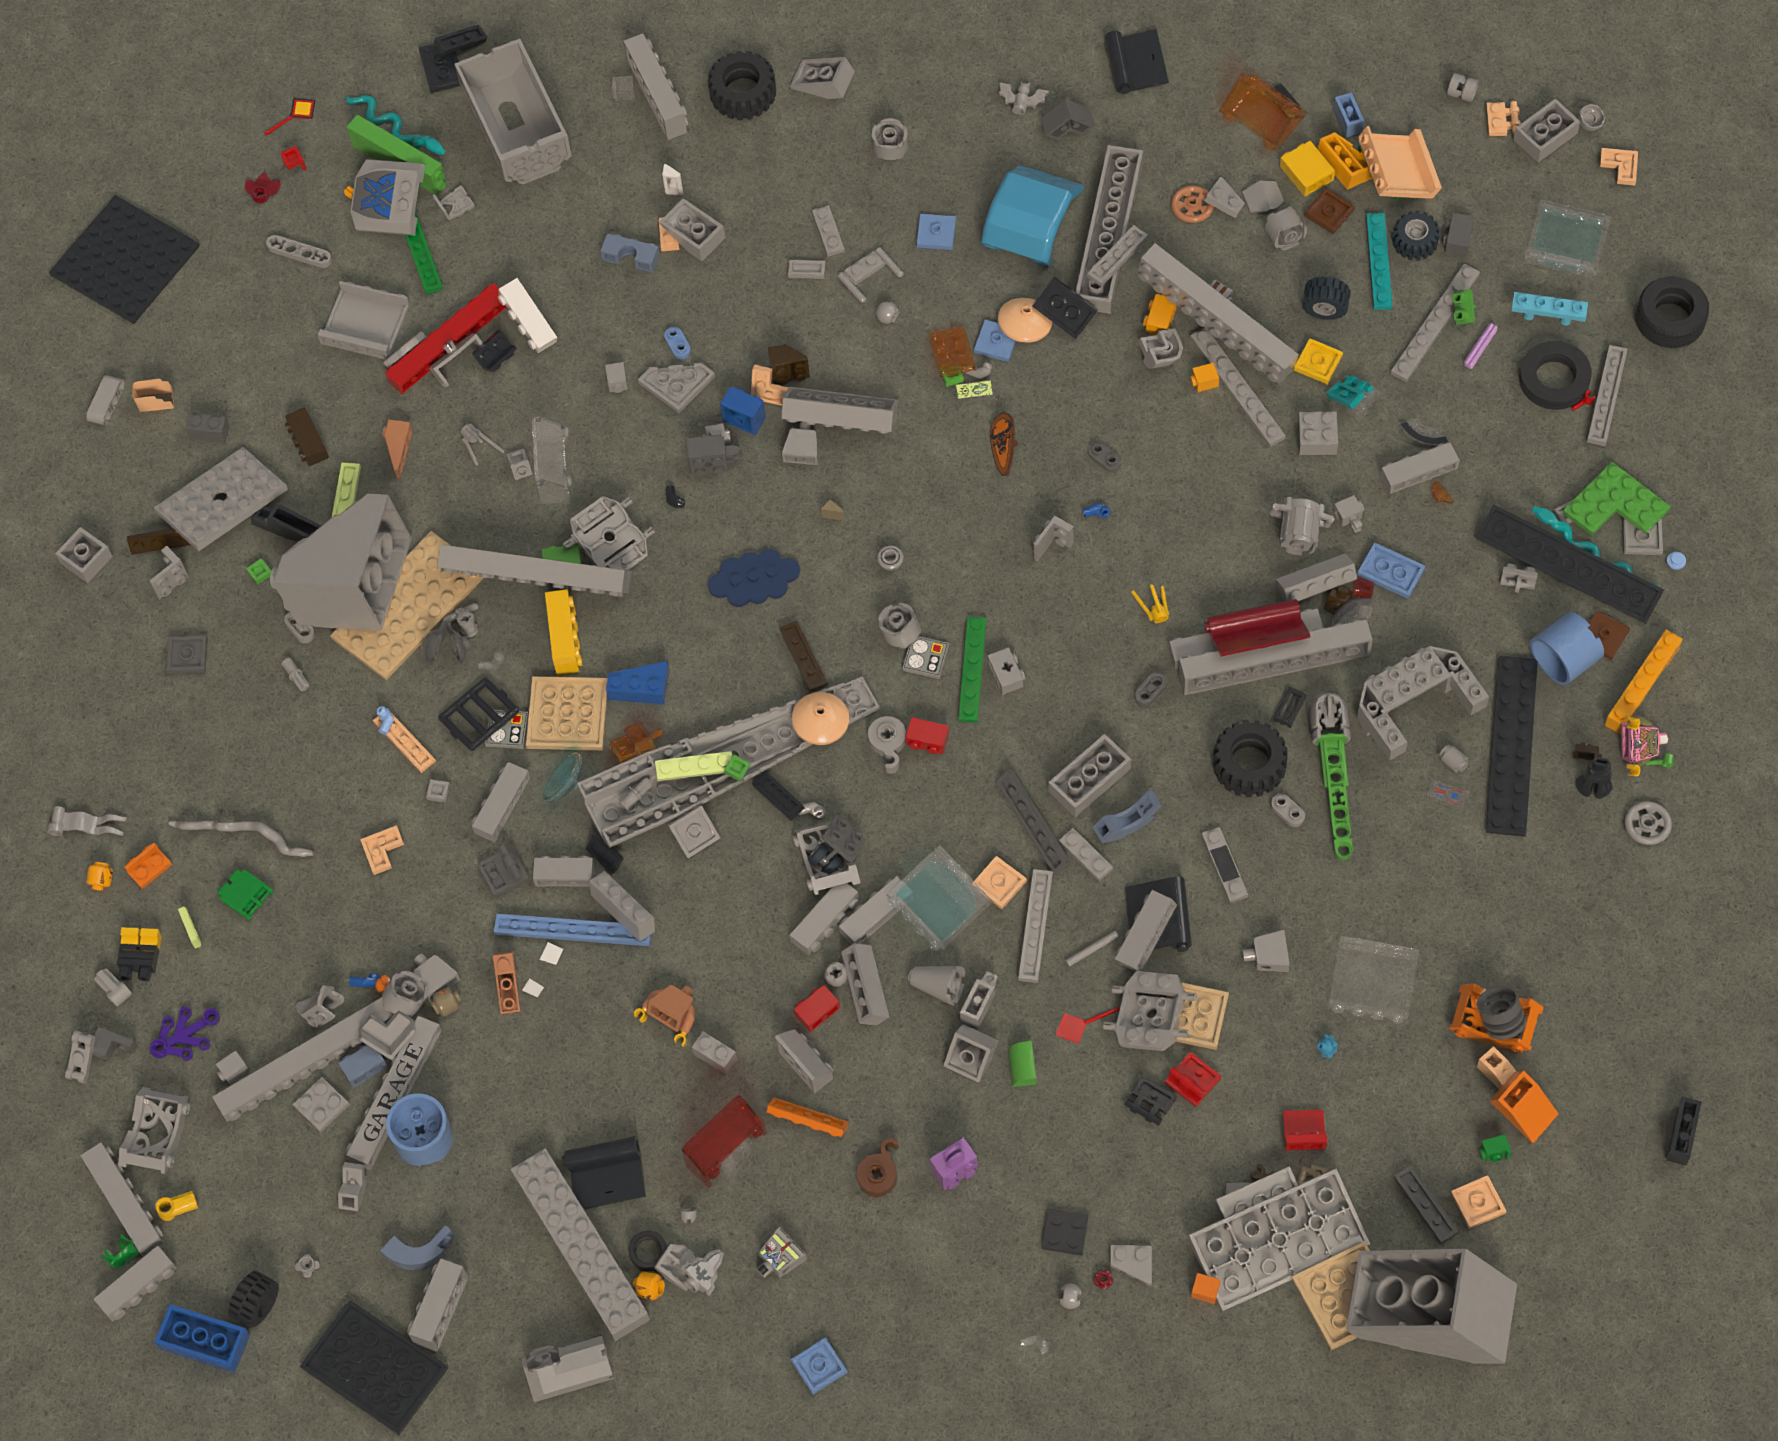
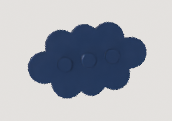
[708,549,800,607]

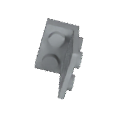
[1033,516,1074,562]
[149,546,189,600]

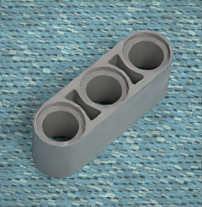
[87,375,125,426]

